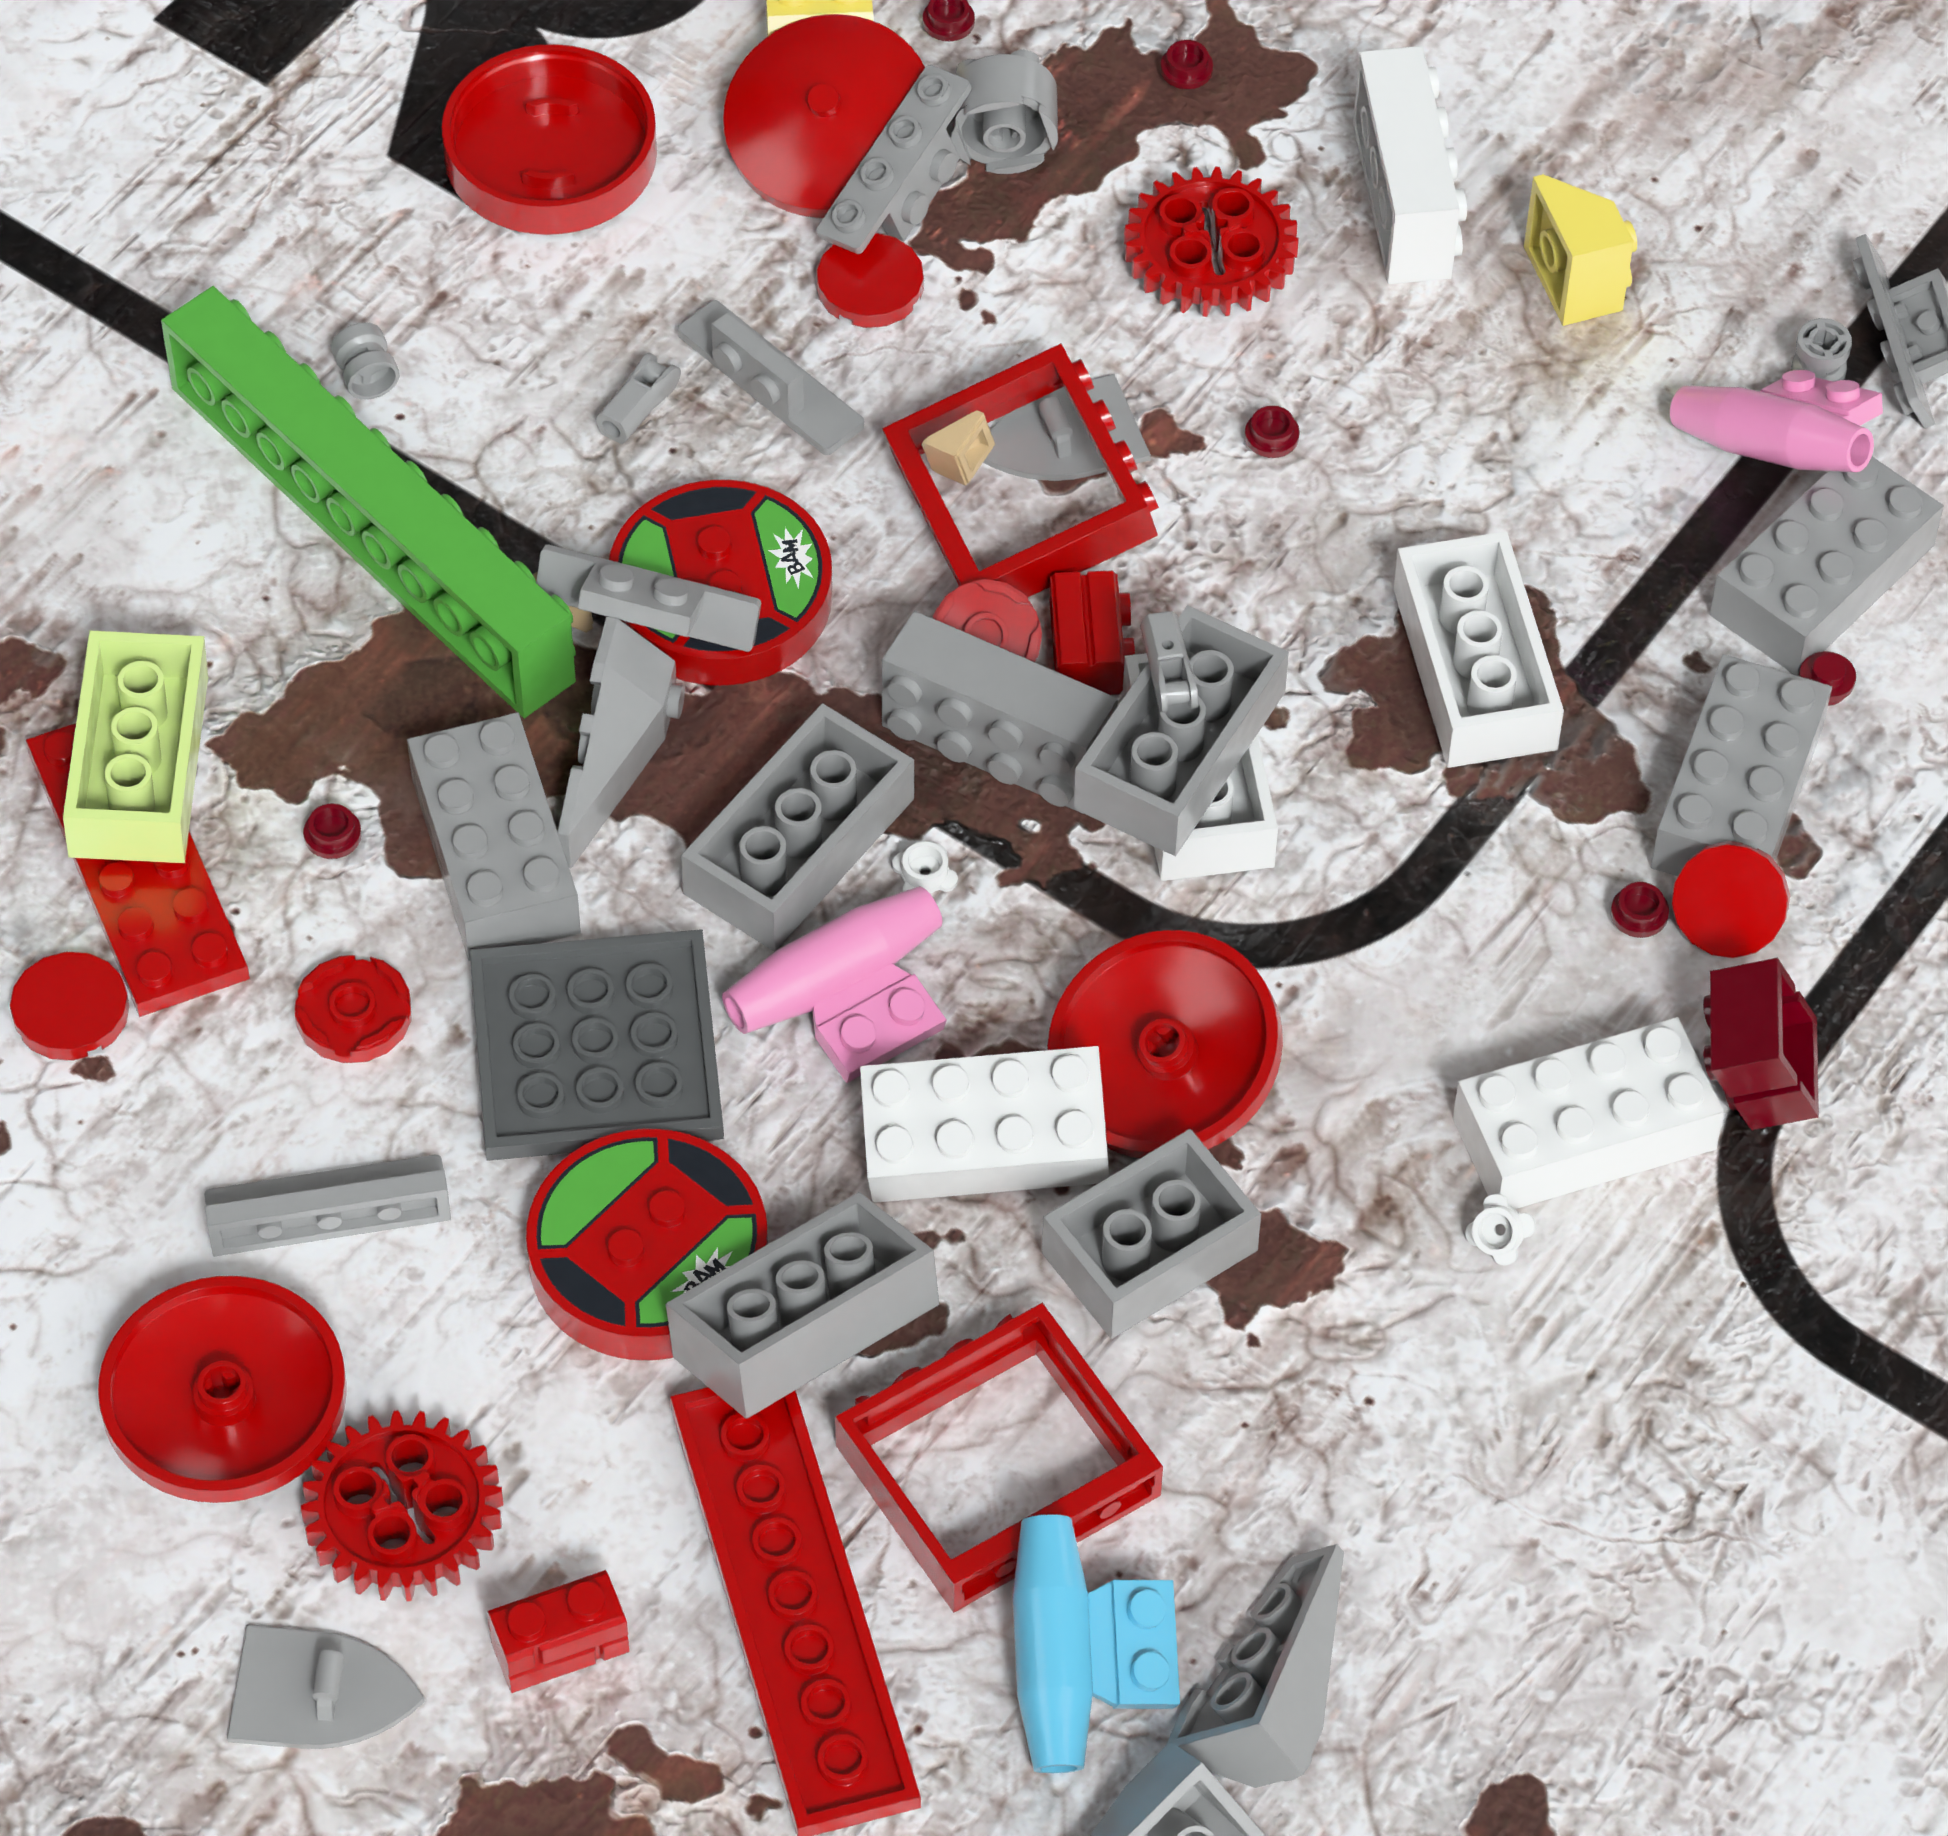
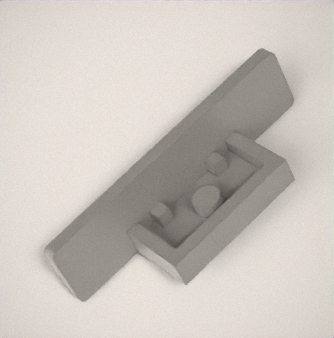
[816,65,972,254]
[1853,234,1948,428]
[678,300,864,455]
[536,544,761,652]

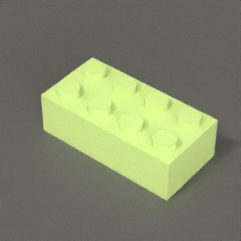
[63,630,208,863]

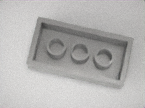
[1710,456,1944,676]
[1073,605,1289,857]
[882,611,1118,814]
[1651,654,1832,876]
[681,703,914,952]
[407,712,581,961]
[666,1192,940,1419]

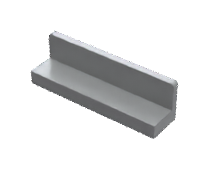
[204,1155,451,1257]

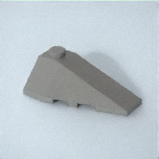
[558,617,685,868]
[1166,1544,1344,1788]
[1090,1741,1265,1836]

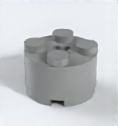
[951,50,1058,174]

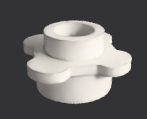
[892,841,958,893]
[1466,1194,1536,1265]

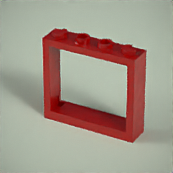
[882,343,1159,598]
[835,1302,1163,1613]

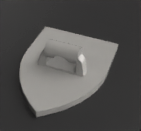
[983,374,1151,481]
[227,1625,425,1749]

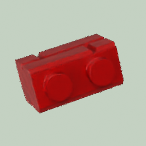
[1049,570,1135,695]
[487,1570,630,1693]

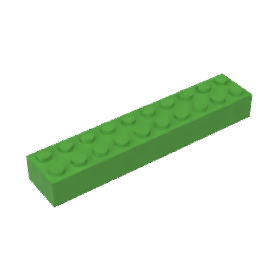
[161,286,576,719]

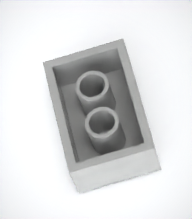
[1042,1129,1261,1339]

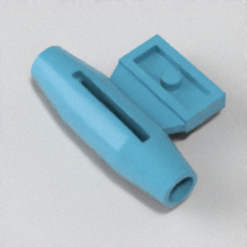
[1013,1515,1180,1773]

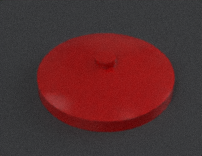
[723,14,925,218]
[1047,930,1283,1159]
[98,1276,347,1503]

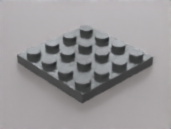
[470,929,724,1161]

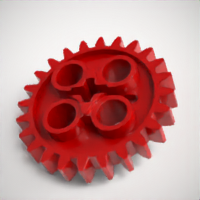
[1124,166,1299,317]
[301,1410,504,1602]

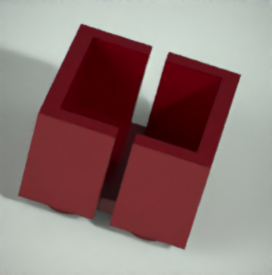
[1703,957,1819,1130]

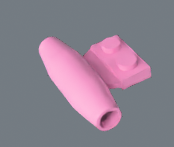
[1670,370,1883,472]
[722,886,947,1083]

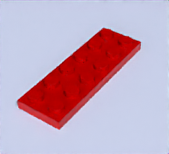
[26,723,250,1017]

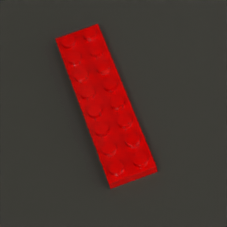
[670,1387,921,1836]

